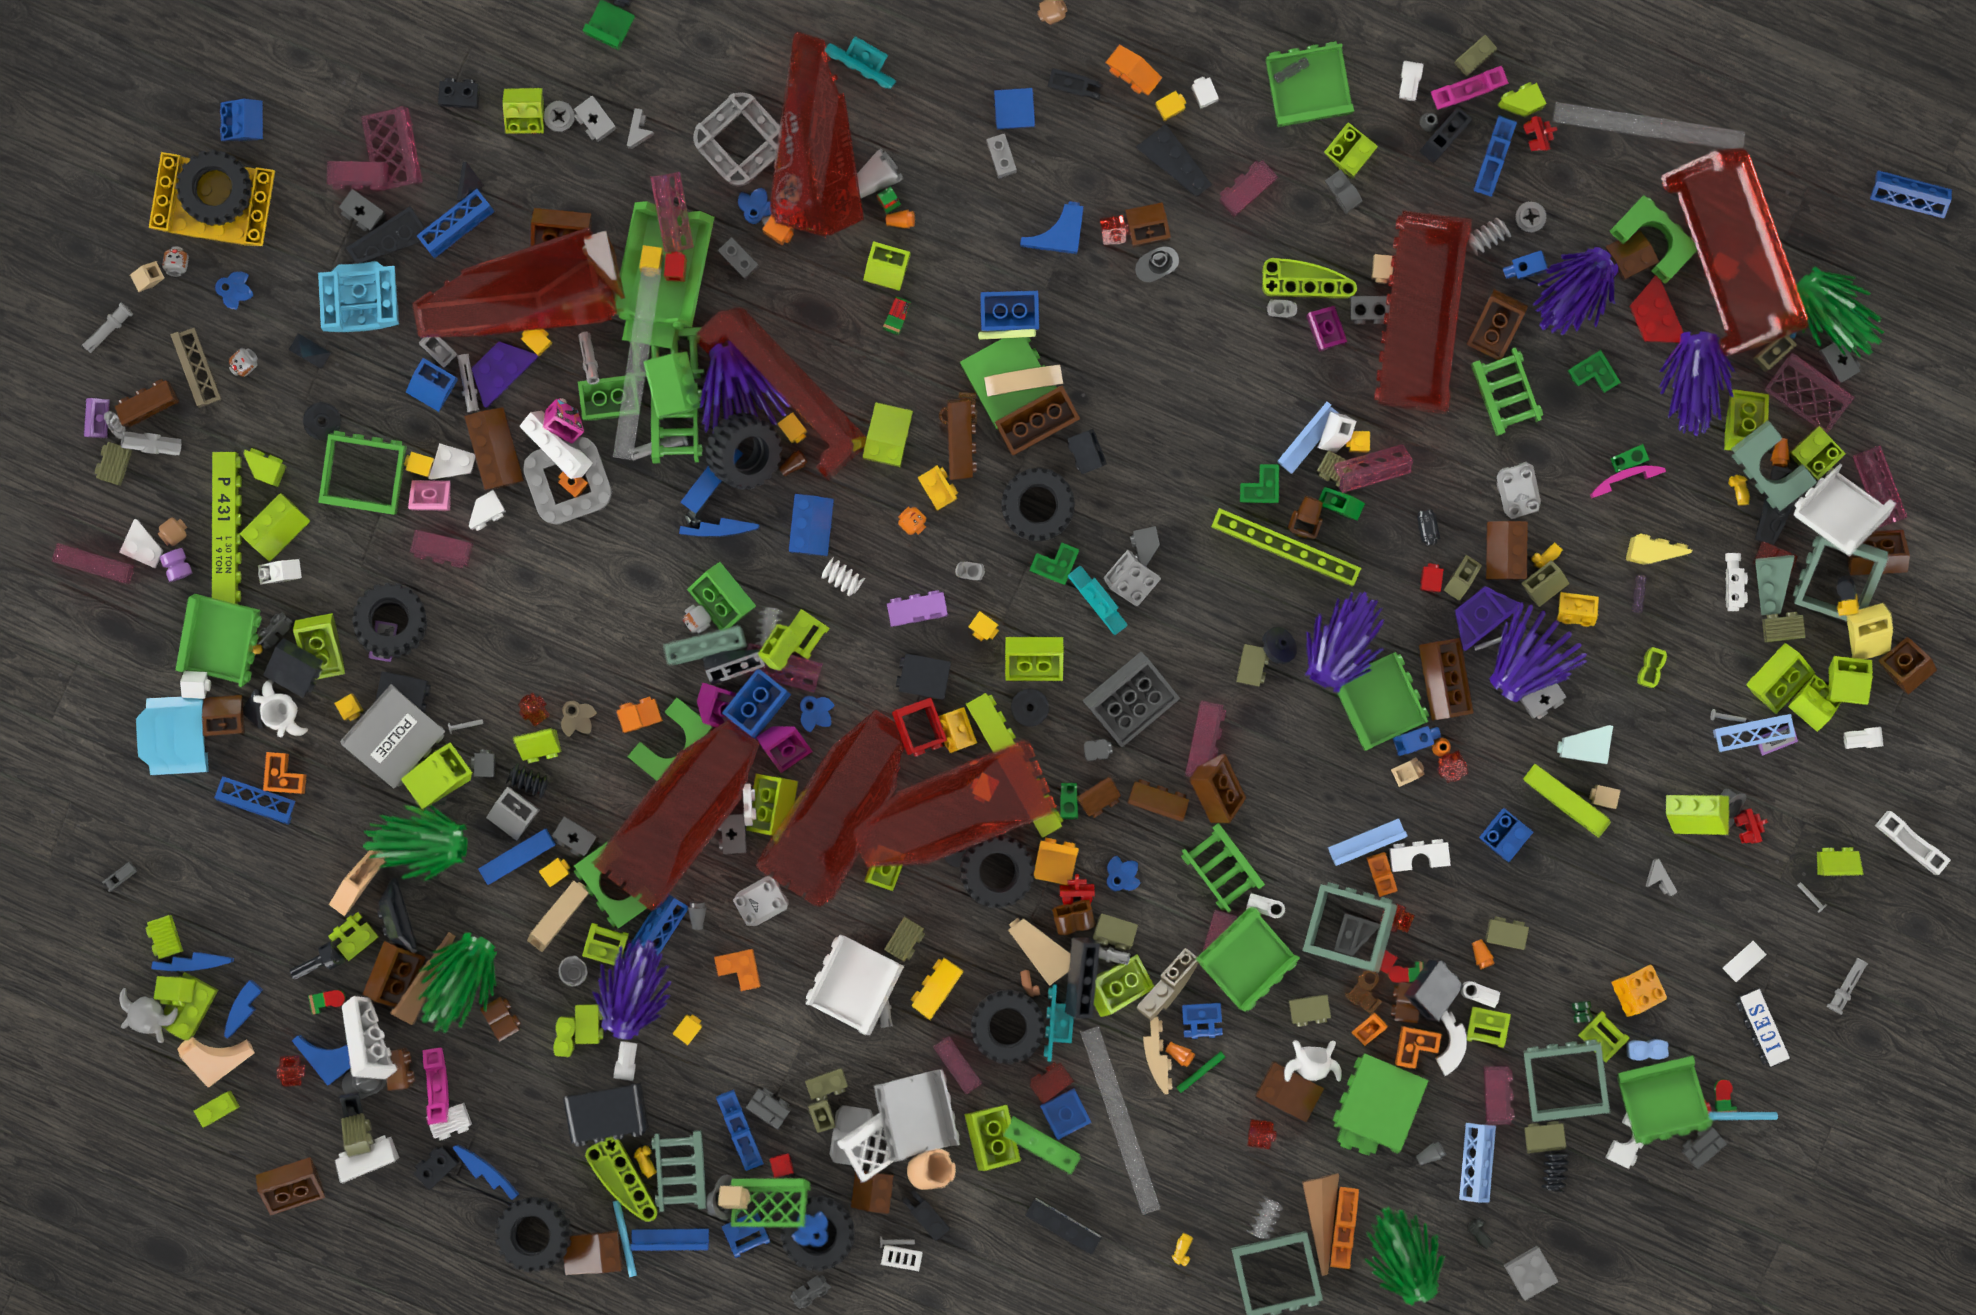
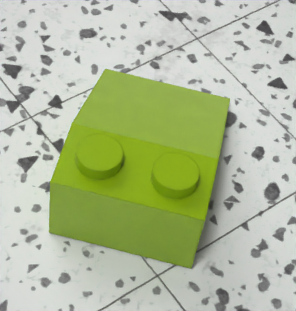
[1724,389,1769,451]
[863,403,913,467]
[293,613,345,680]
[514,729,562,764]
[1094,954,1154,1017]

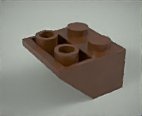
[1125,202,1171,248]
[202,695,245,736]
[386,1048,415,1091]

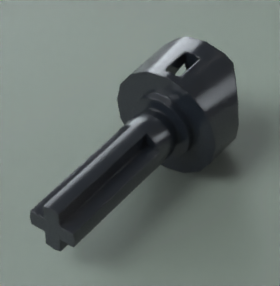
[290,941,345,980]

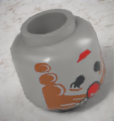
[162,247,189,276]
[229,348,258,377]
[683,604,711,634]

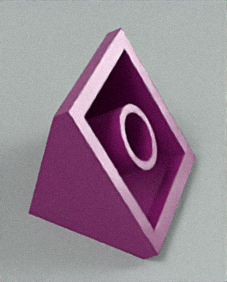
[1306,306,1347,352]

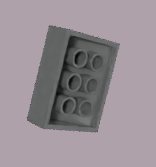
[1082,652,1180,748]

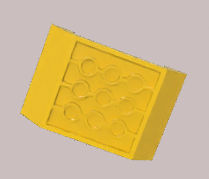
[149,152,275,246]

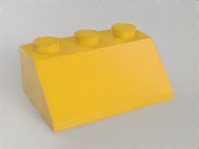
[911,957,963,1019]

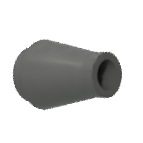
[1420,113,1439,132]
[688,901,707,930]
[1416,1141,1446,1166]

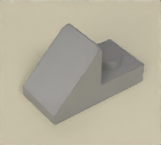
[627,108,654,149]
[419,330,457,368]
[1646,859,1678,896]

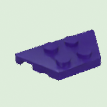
[471,342,538,409]
[1455,586,1521,651]

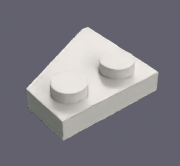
[429,443,476,480]

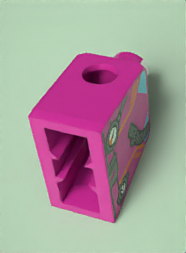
[543,398,584,444]

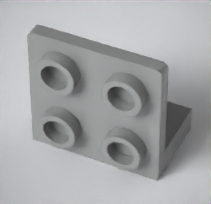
[1103,549,1161,606]

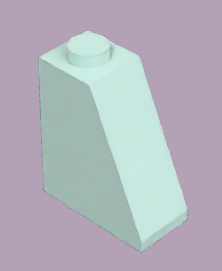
[1557,725,1613,764]

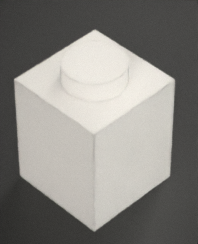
[1191,77,1219,109]
[180,671,211,699]

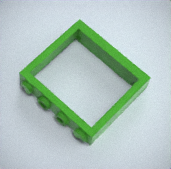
[318,431,407,515]

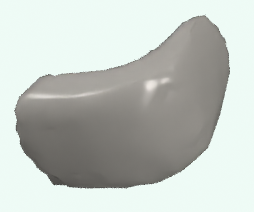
[1267,300,1297,317]
[955,562,985,580]

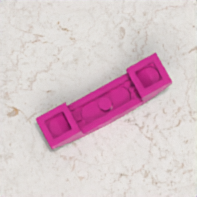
[1431,66,1508,110]
[1590,466,1666,498]
[423,1047,449,1125]

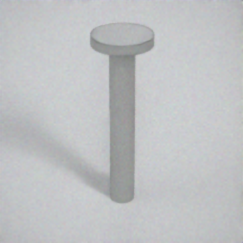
[1474,637,1501,651]
[1710,709,1746,722]
[448,719,483,734]
[1797,882,1827,913]
[880,1236,915,1248]

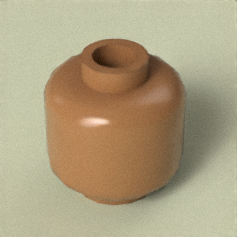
[1038,0,1067,25]
[158,517,187,546]

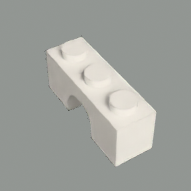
[1389,839,1450,872]
[1606,1112,1643,1169]

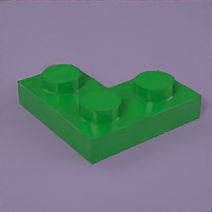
[1567,350,1621,393]
[1240,464,1279,503]
[1029,543,1079,585]

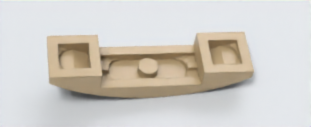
[984,365,1063,397]

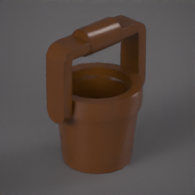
[1288,496,1323,539]

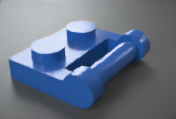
[722,1212,771,1258]

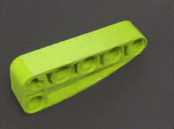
[1262,258,1357,298]
[1523,764,1611,838]
[585,1136,658,1222]

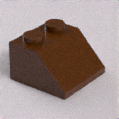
[1605,230,1659,281]
[1879,637,1937,694]
[851,1170,894,1214]

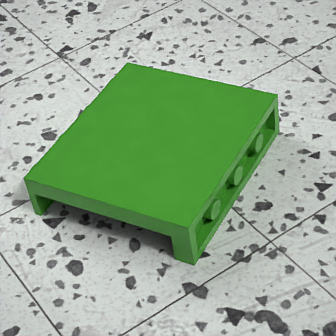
[1265,42,1354,127]
[960,337,1057,430]
[175,594,261,687]
[1337,652,1429,751]
[1196,906,1300,1011]
[1333,1054,1428,1154]
[1617,1056,1713,1145]

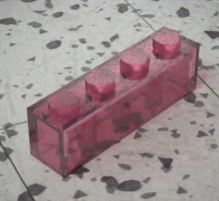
[52,543,135,584]
[1185,701,1226,777]

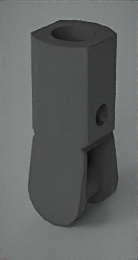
[102,861,137,892]

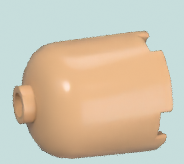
[907,1149,955,1190]

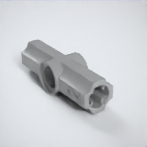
[121,432,182,455]

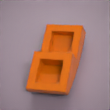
[1367,852,1398,897]

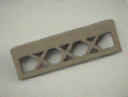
[170,328,222,407]

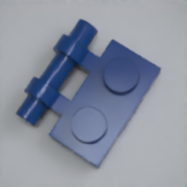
[1182,1003,1223,1039]

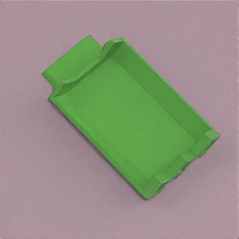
[612,201,714,350]

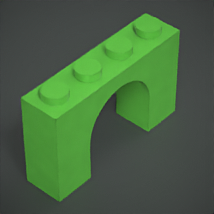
[1609,195,1700,284]
[628,698,713,786]
[574,839,657,928]

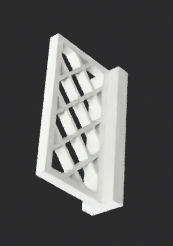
[837,1113,894,1182]

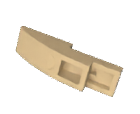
[1143,1016,1172,1094]

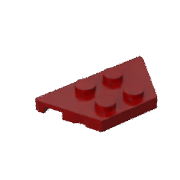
[1629,275,1684,343]

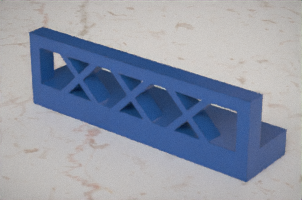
[1870,171,1952,218]
[417,189,495,258]
[215,776,295,825]
[623,891,688,957]
[631,1228,709,1251]

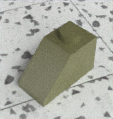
[1444,555,1482,601]
[808,1098,836,1133]

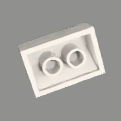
[335,1135,399,1183]

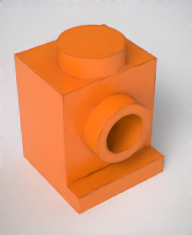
[558,472,589,498]

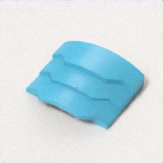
[318,261,399,332]
[136,696,209,775]

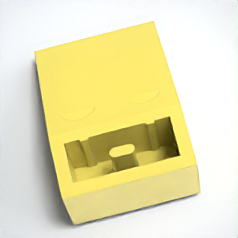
[1626,534,1692,565]
[1847,603,1893,659]

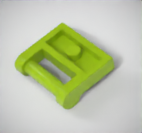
[789,609,830,660]
[582,923,629,966]
[1466,1007,1511,1048]
[1578,1011,1629,1062]

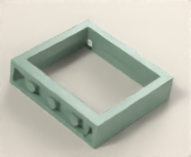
[1792,535,1888,621]
[664,626,747,666]
[1303,882,1397,972]
[1523,1039,1610,1122]
[1231,1231,1323,1315]

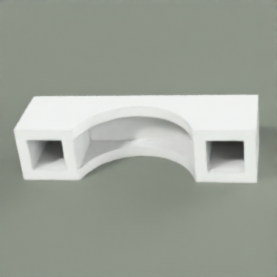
[520,411,593,479]
[1875,811,1951,875]

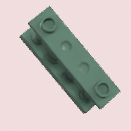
[651,1130,707,1212]

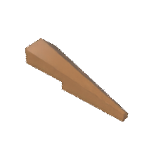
[391,932,456,1025]
[1302,1173,1339,1276]

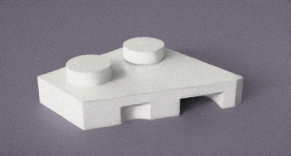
[119,519,163,568]
[743,784,756,826]

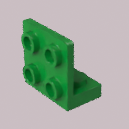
[583,0,635,50]

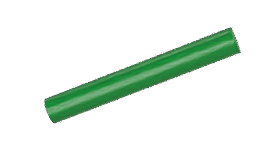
[1176,1051,1225,1093]

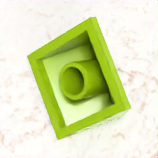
[865,845,906,891]

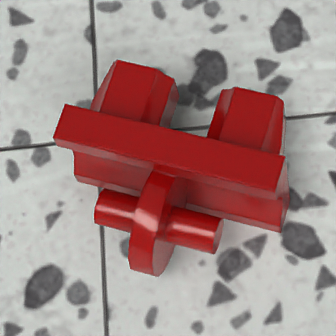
[1523,116,1558,151]
[1733,808,1768,844]
[1060,874,1095,905]

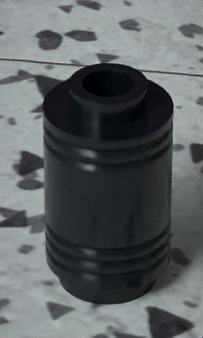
[1417,509,1440,546]

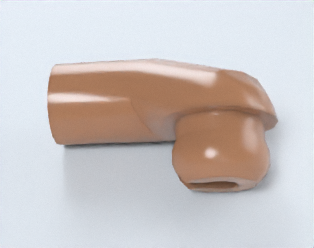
[1020,970,1040,997]

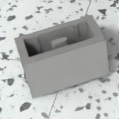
[486,787,540,841]

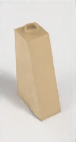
[527,881,589,952]
[1008,918,1071,986]

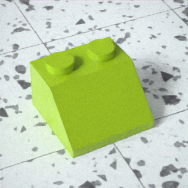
[1817,847,1863,875]

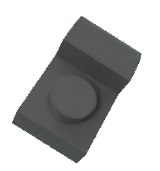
[1325,169,1362,214]

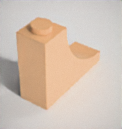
[329,850,388,916]
[177,1037,254,1088]

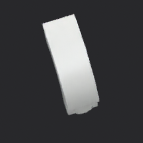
[1435,1010,1466,1076]

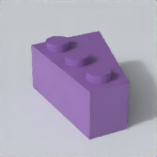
[887,590,948,627]

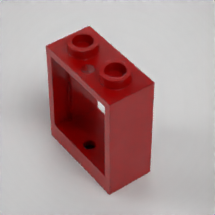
[892,698,947,757]

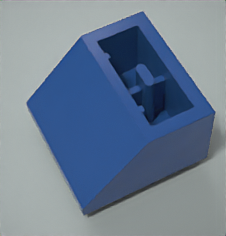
[220,99,263,141]
[406,358,458,412]
[1479,808,1533,862]

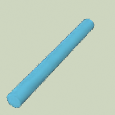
[1709,1112,1778,1120]
[613,1200,637,1277]

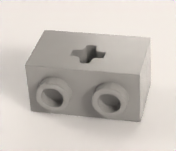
[574,95,617,142]
[986,133,1017,178]
[1520,683,1566,719]

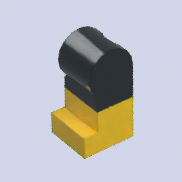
[1837,576,1859,616]

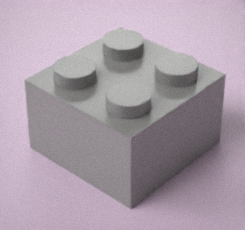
[1504,1246,1558,1301]

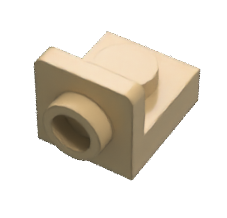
[1391,758,1424,787]

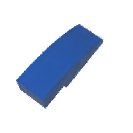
[224,980,263,1039]

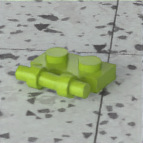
[328,912,379,961]

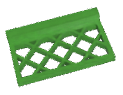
[731,1179,810,1227]

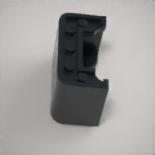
[563,1082,649,1147]

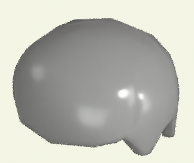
[558,956,588,987]

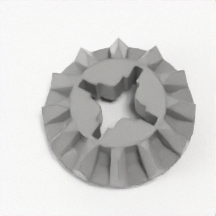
[544,101,574,132]
[1515,202,1546,232]
[104,411,126,439]

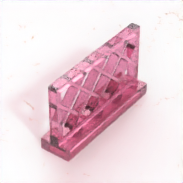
[361,106,423,192]
[1764,352,1855,433]

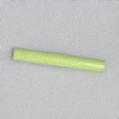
[978,329,1036,339]

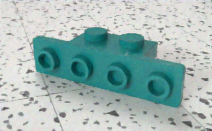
[824,36,896,89]
[1068,566,1127,635]
[1044,984,1074,1062]

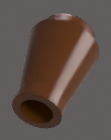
[779,450,808,476]

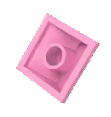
[408,480,450,511]

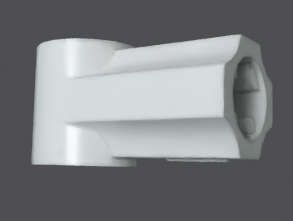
[1399,61,1423,101]
[1843,727,1884,749]
[1246,893,1285,918]
[1460,981,1500,1008]
[614,1041,637,1081]

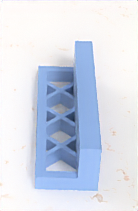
[1277,402,1339,474]
[1713,714,1795,752]
[1328,818,1408,866]
[1459,1123,1496,1202]

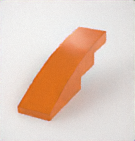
[1330,1187,1359,1269]

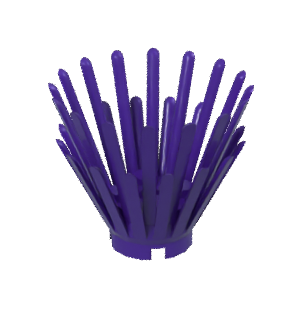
[700,340,790,433]
[1489,602,1587,702]

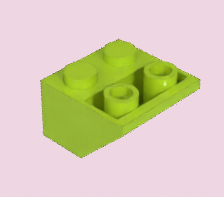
[1498,82,1546,117]
[503,88,544,133]
[1324,123,1378,179]
[863,241,911,291]
[1789,426,1845,481]
[244,448,286,487]
[1829,656,1873,705]
[1788,674,1841,732]

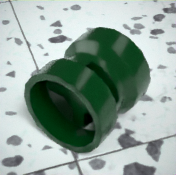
[1572,1001,1593,1023]

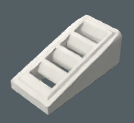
[881,1245,923,1271]

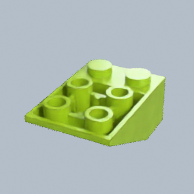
[401,742,472,810]

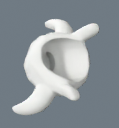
[253,679,308,737]
[1284,1040,1342,1081]

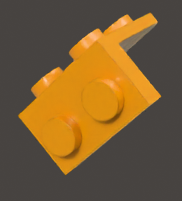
[1034,838,1079,885]
[1611,965,1667,1017]

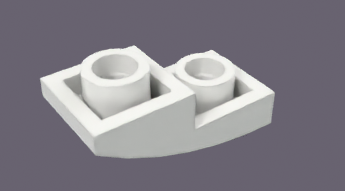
[1723,941,1766,982]

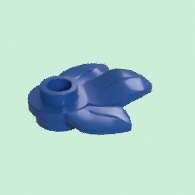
[738,188,776,224]
[215,272,253,309]
[800,696,834,732]
[1107,856,1140,891]
[792,1212,828,1246]

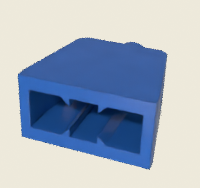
[1503,251,1548,280]
[1393,726,1441,756]

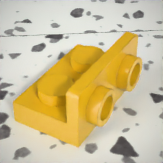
[918,465,958,511]
[1557,592,1599,626]
[939,707,977,753]

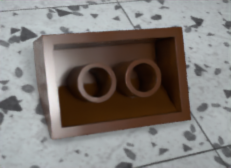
[531,208,591,258]
[115,379,180,428]
[1486,521,1528,580]
[1847,530,1910,575]
[1190,754,1246,823]
[1127,779,1189,822]
[363,941,425,1008]
[255,1157,325,1216]

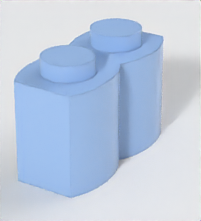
[1626,1039,1668,1060]

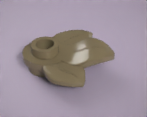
[561,701,596,737]

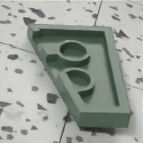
[1756,555,1794,615]

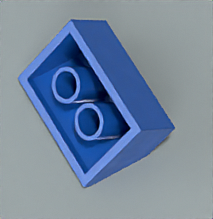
[981,291,1039,331]
[789,494,834,556]
[722,669,791,739]

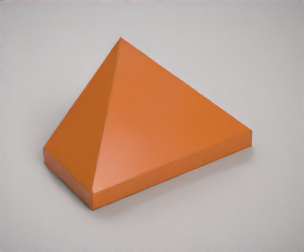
[1351,1013,1388,1046]

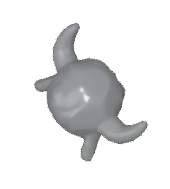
[119,988,178,1043]

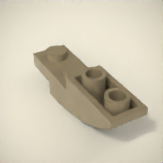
[1136,948,1198,1021]

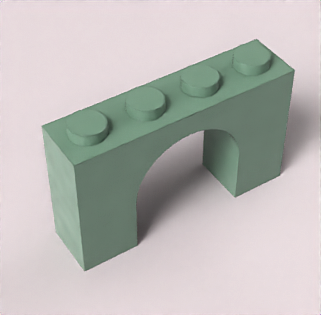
[1731,420,1817,511]

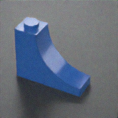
[1020,202,1083,254]
[292,1035,351,1086]

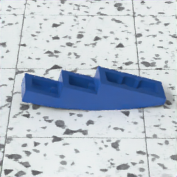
[1474,115,1517,197]
[681,448,743,514]
[679,518,760,537]
[478,829,556,885]
[152,952,234,971]
[716,1089,764,1171]
[453,1144,519,1200]

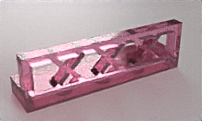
[650,172,694,253]
[1334,444,1413,493]
[1853,446,1907,527]
[747,643,823,693]

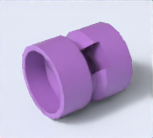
[159,548,193,582]

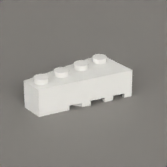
[342,996,397,1079]

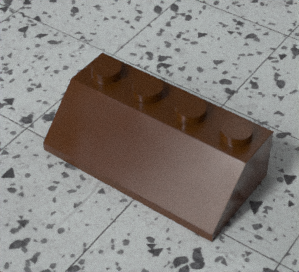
[995,385,1080,455]
[948,399,977,480]
[464,407,524,491]
[1419,638,1473,721]

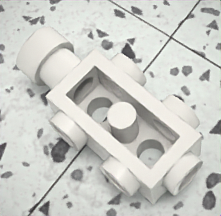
[1725,553,1748,611]

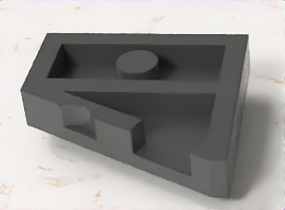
[1334,914,1381,956]

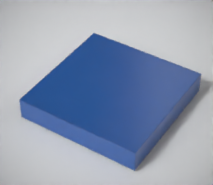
[994,88,1035,129]
[1040,1088,1092,1140]

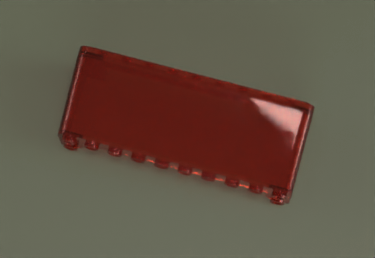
[1661,148,1808,356]
[1374,211,1472,414]
[696,307,866,481]

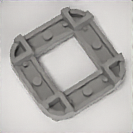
[693,93,787,186]
[524,437,612,525]

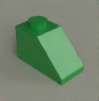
[1319,487,1365,521]

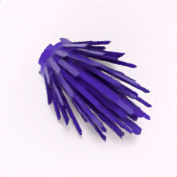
[1533,247,1618,335]
[1659,332,1736,436]
[1305,592,1384,693]
[593,939,671,1039]

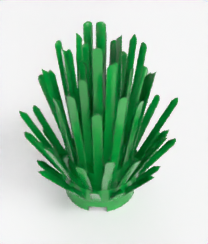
[1789,266,1885,358]
[363,805,468,881]
[417,933,497,1033]
[1364,1207,1445,1305]

